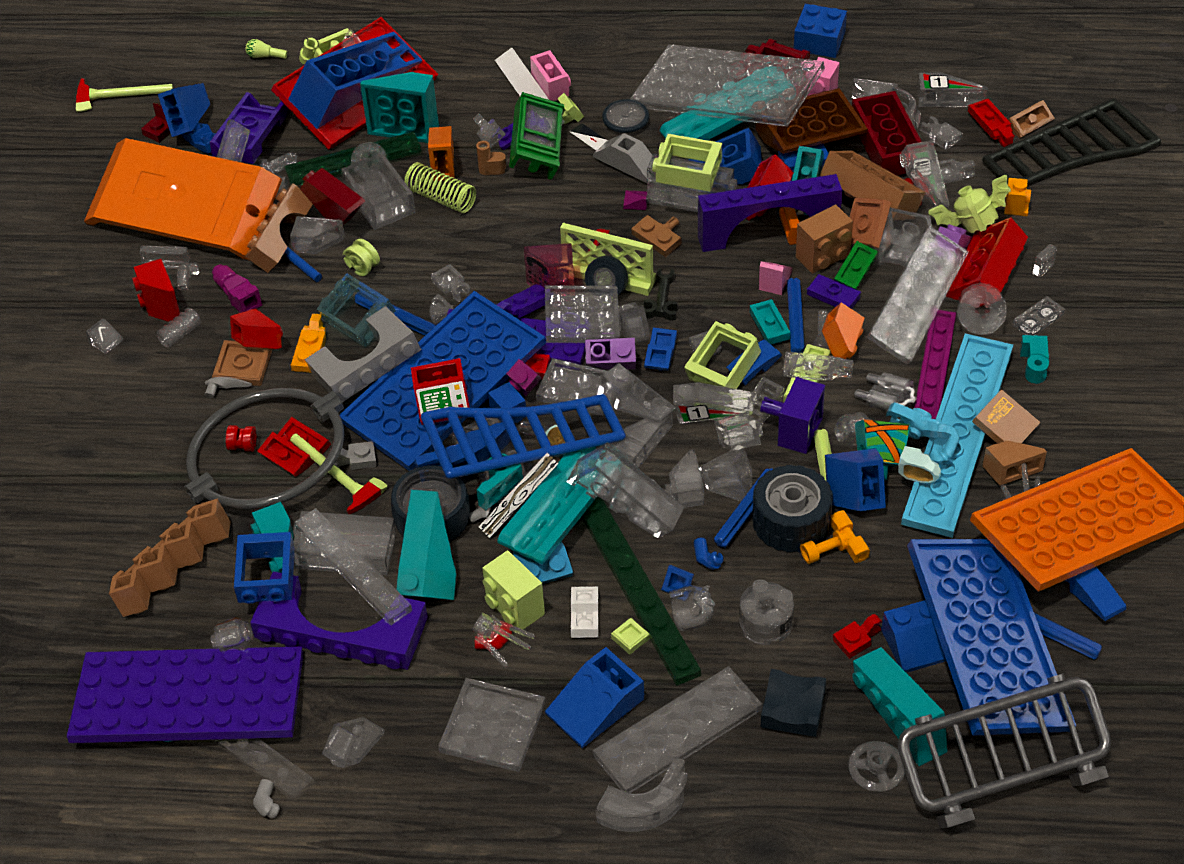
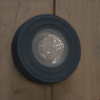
[585,256,628,299]

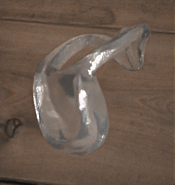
[890,87,921,129]

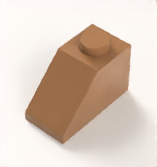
[982,440,1047,485]

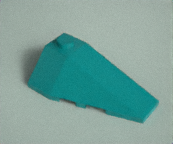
[396,490,457,600]

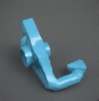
[886,402,959,467]

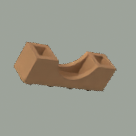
[245,183,313,273]

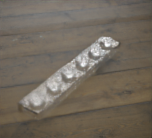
[295,508,412,626]

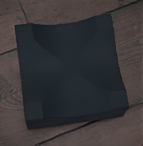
[760,669,826,737]

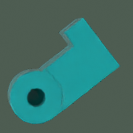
[1020,335,1049,384]

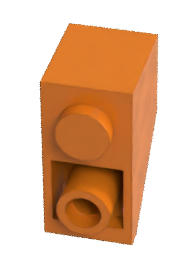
[822,302,865,364]

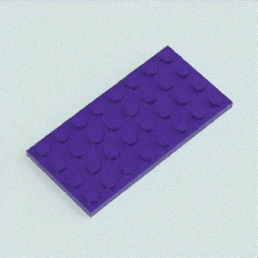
[67,646,303,743]

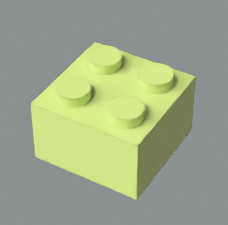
[482,550,545,632]

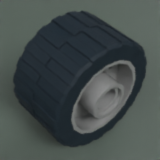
[752,465,833,552]

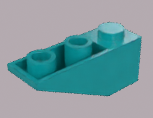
[250,502,294,573]

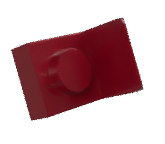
[141,103,170,143]

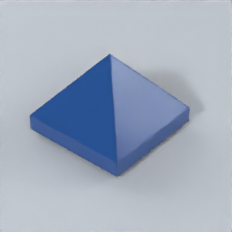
[661,565,694,599]

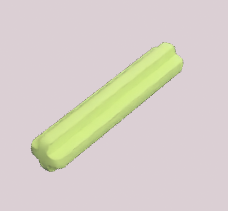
[814,429,832,480]

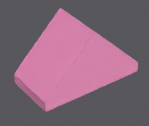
[759,261,793,295]

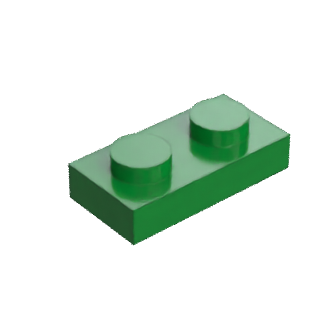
[834,241,878,290]

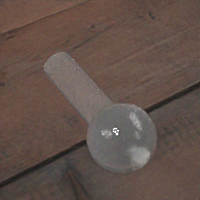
[812,310,830,350]

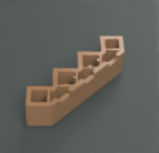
[109,498,231,617]

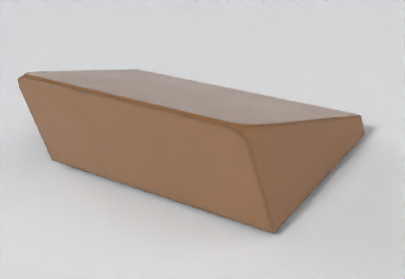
[1008,100,1055,138]

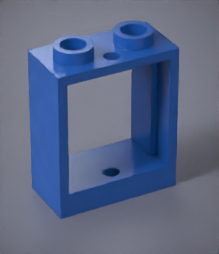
[234,532,295,603]

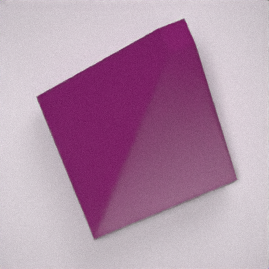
[623,190,648,210]

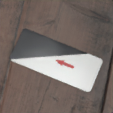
[570,123,608,151]

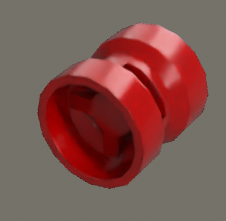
[226,425,257,452]

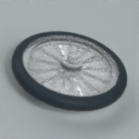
[602,99,649,133]

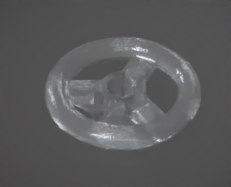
[848,741,905,792]

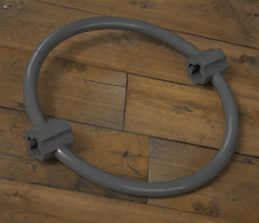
[184,388,344,509]

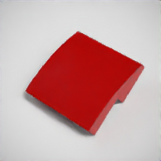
[257,417,331,477]

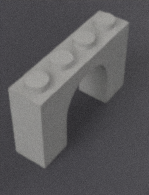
[305,306,421,402]

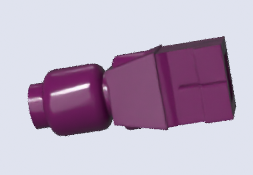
[212,264,262,313]

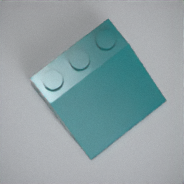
[360,72,439,143]

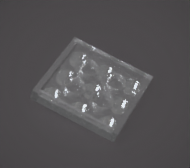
[545,285,620,343]
[438,678,545,772]

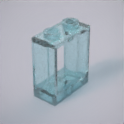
[317,273,396,347]

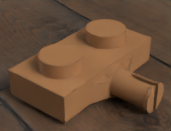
[631,215,682,257]

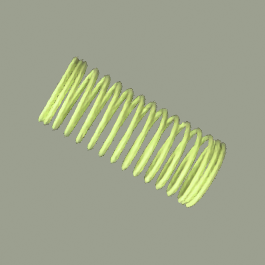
[404,162,476,214]

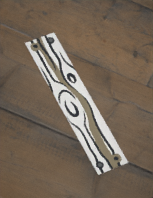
[479,453,559,538]

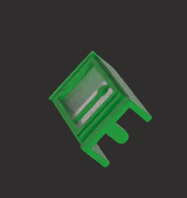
[509,92,564,180]

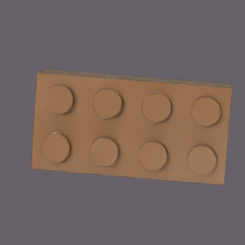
[819,151,926,220]

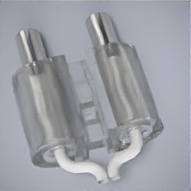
[854,372,916,412]

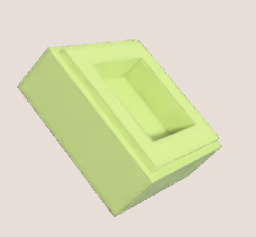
[611,618,650,655]

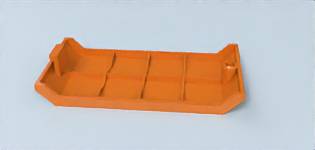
[84,138,282,260]

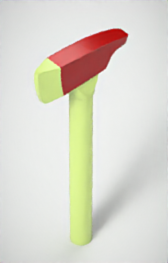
[76,78,173,112]
[290,434,387,514]

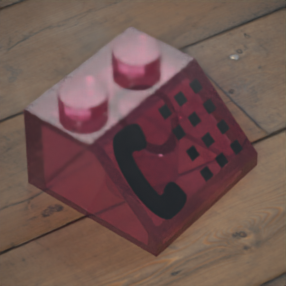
[524,243,575,299]

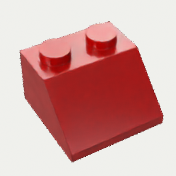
[132,259,183,324]

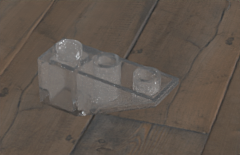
[597,363,676,423]

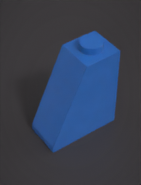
[158,83,210,137]

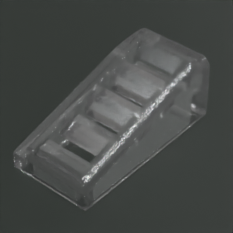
[737,377,785,429]

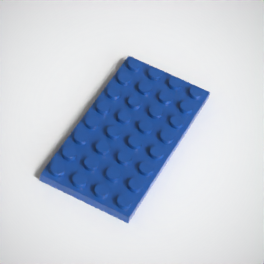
[340,291,546,471]
[907,539,1076,735]

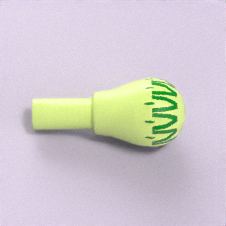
[245,39,287,59]

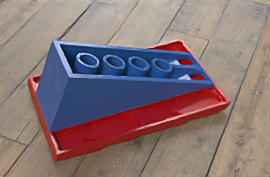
[271,17,438,150]

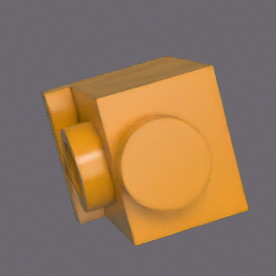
[1004,178,1031,216]

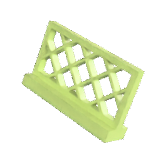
[559,223,656,296]

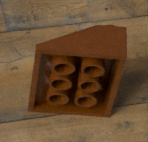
[755,88,868,154]

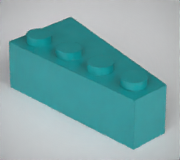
[852,647,947,766]

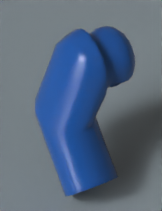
[694,538,724,570]

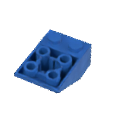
[545,647,644,748]

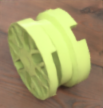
[343,239,380,276]

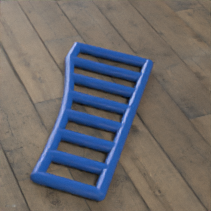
[421,394,626,479]

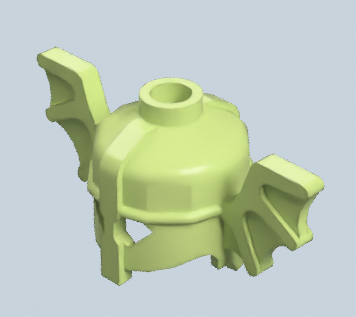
[928,175,1011,233]

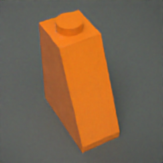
[428,126,455,181]

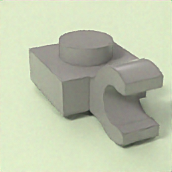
[334,442,376,470]

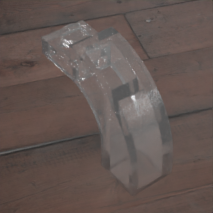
[596,757,688,832]

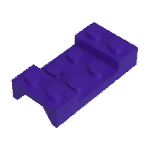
[210,92,289,164]

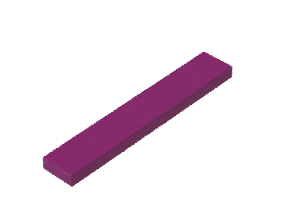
[914,309,956,419]

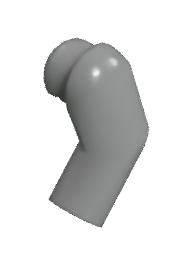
[253,779,280,819]

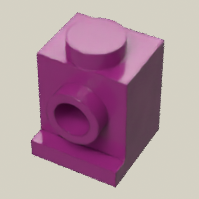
[506,359,542,396]

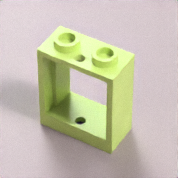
[652,134,722,192]
[684,321,761,398]

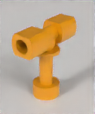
[800,510,870,564]

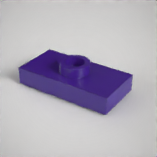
[807,274,861,309]

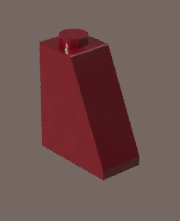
[300,168,365,231]

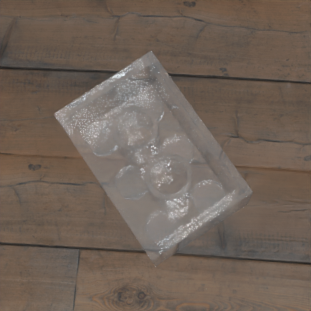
[341,153,416,230]

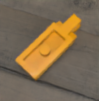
[291,314,326,373]

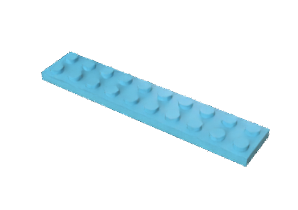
[901,333,1013,538]

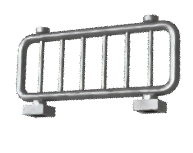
[898,673,1111,828]

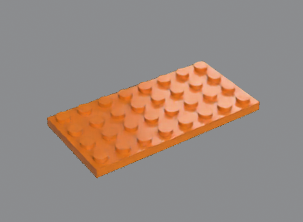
[970,448,1184,592]

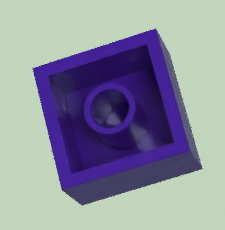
[760,377,825,454]

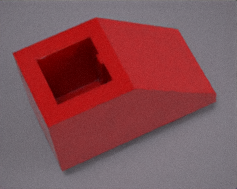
[230,309,283,349]

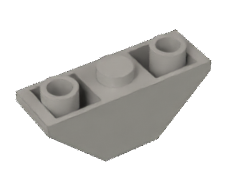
[593,133,656,184]

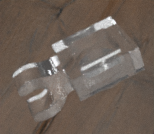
[473,113,506,149]

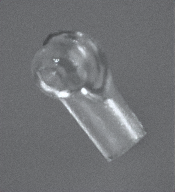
[177,261,199,290]

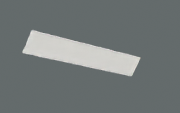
[495,48,565,133]

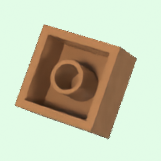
[796,205,853,274]

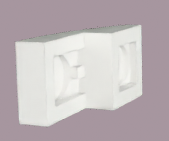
[571,587,598,638]

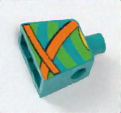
[855,419,910,481]

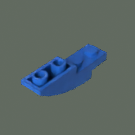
[414,422,511,481]

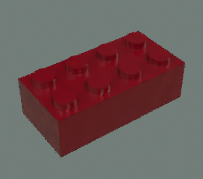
[852,91,926,175]

